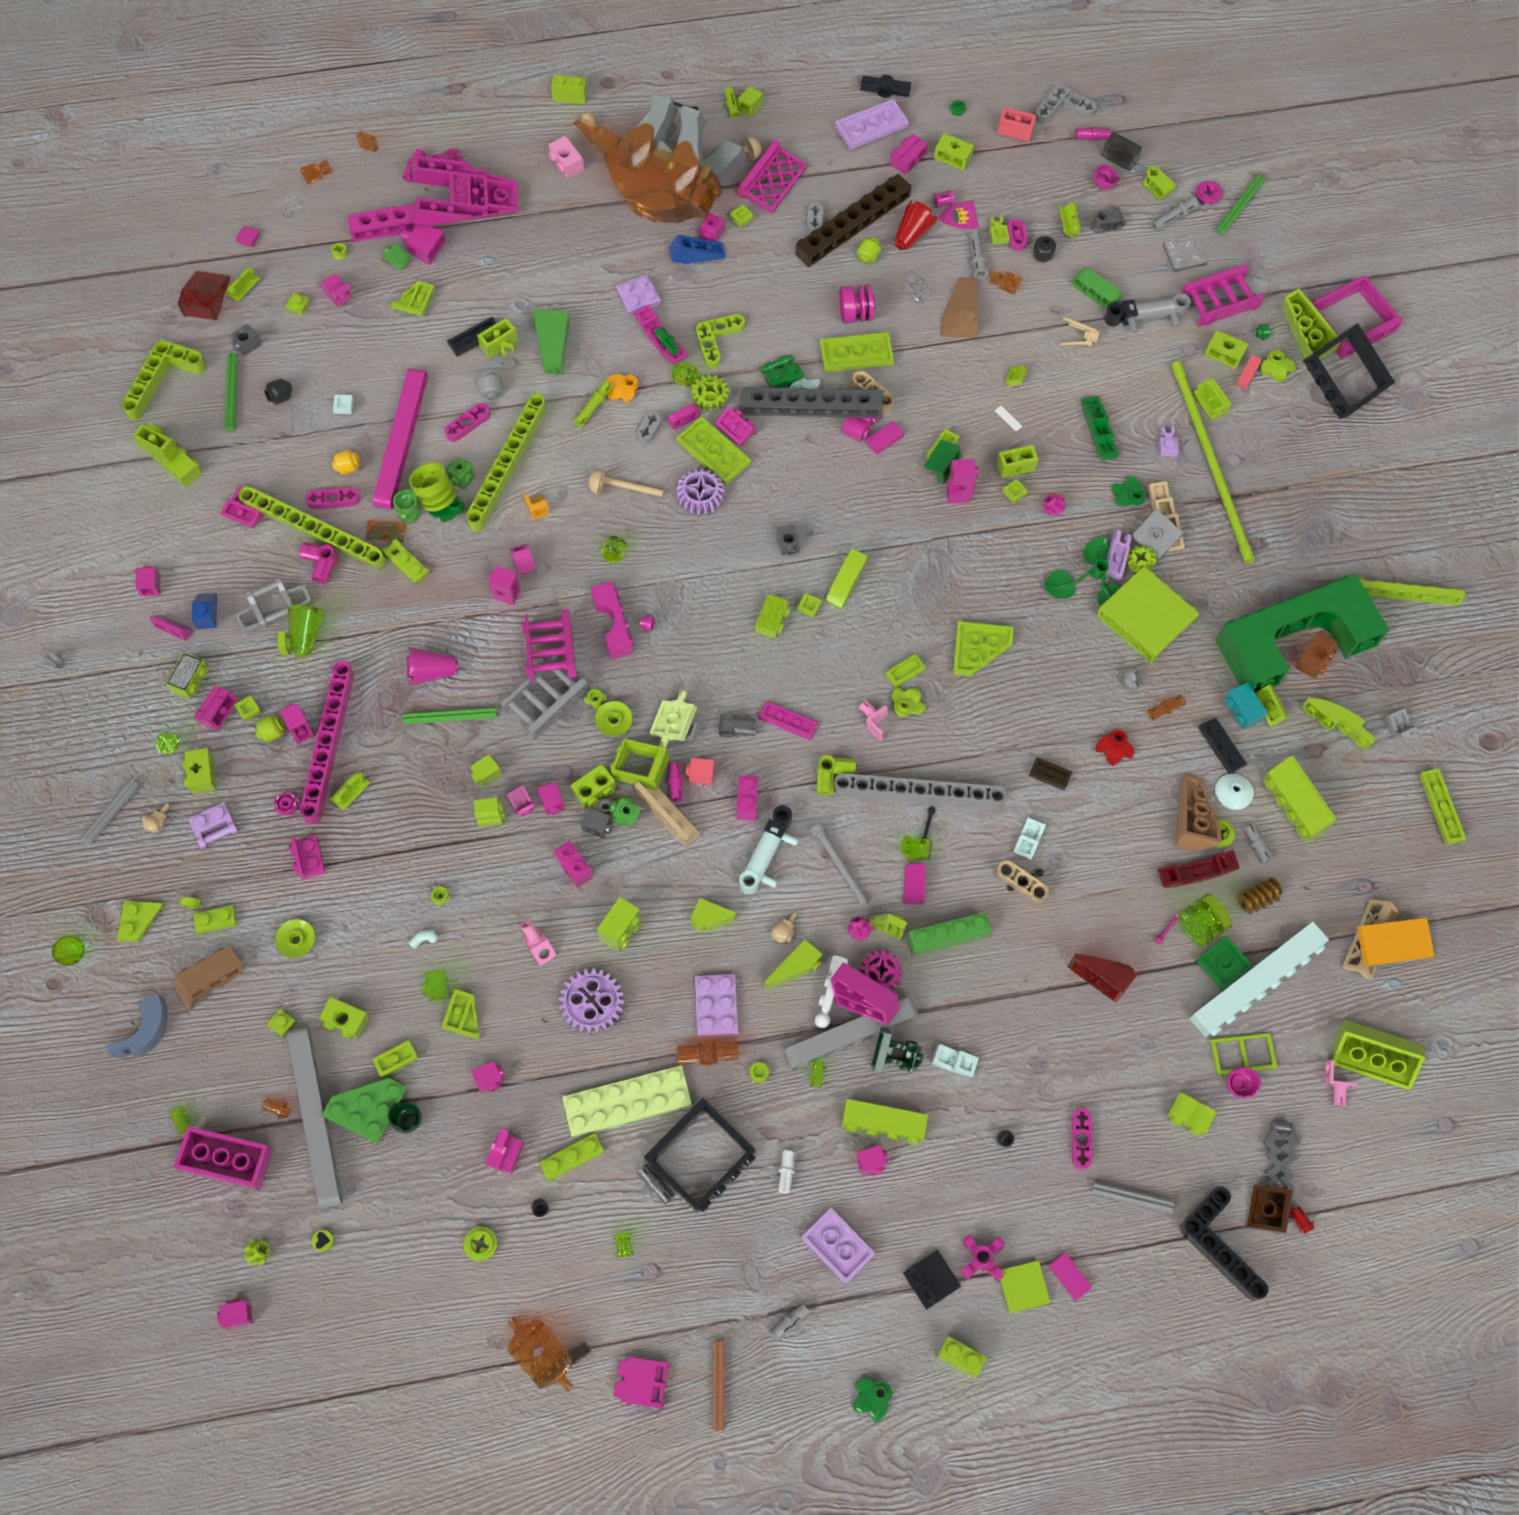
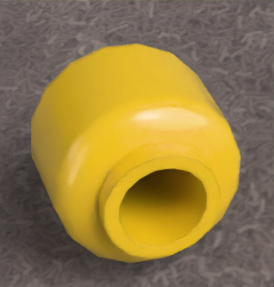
[332,449,361,475]

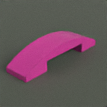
[634,304,688,365]

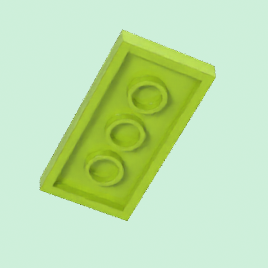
[819,332,894,373]
[676,416,752,486]

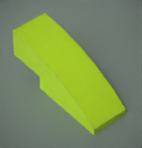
[825,548,868,610]

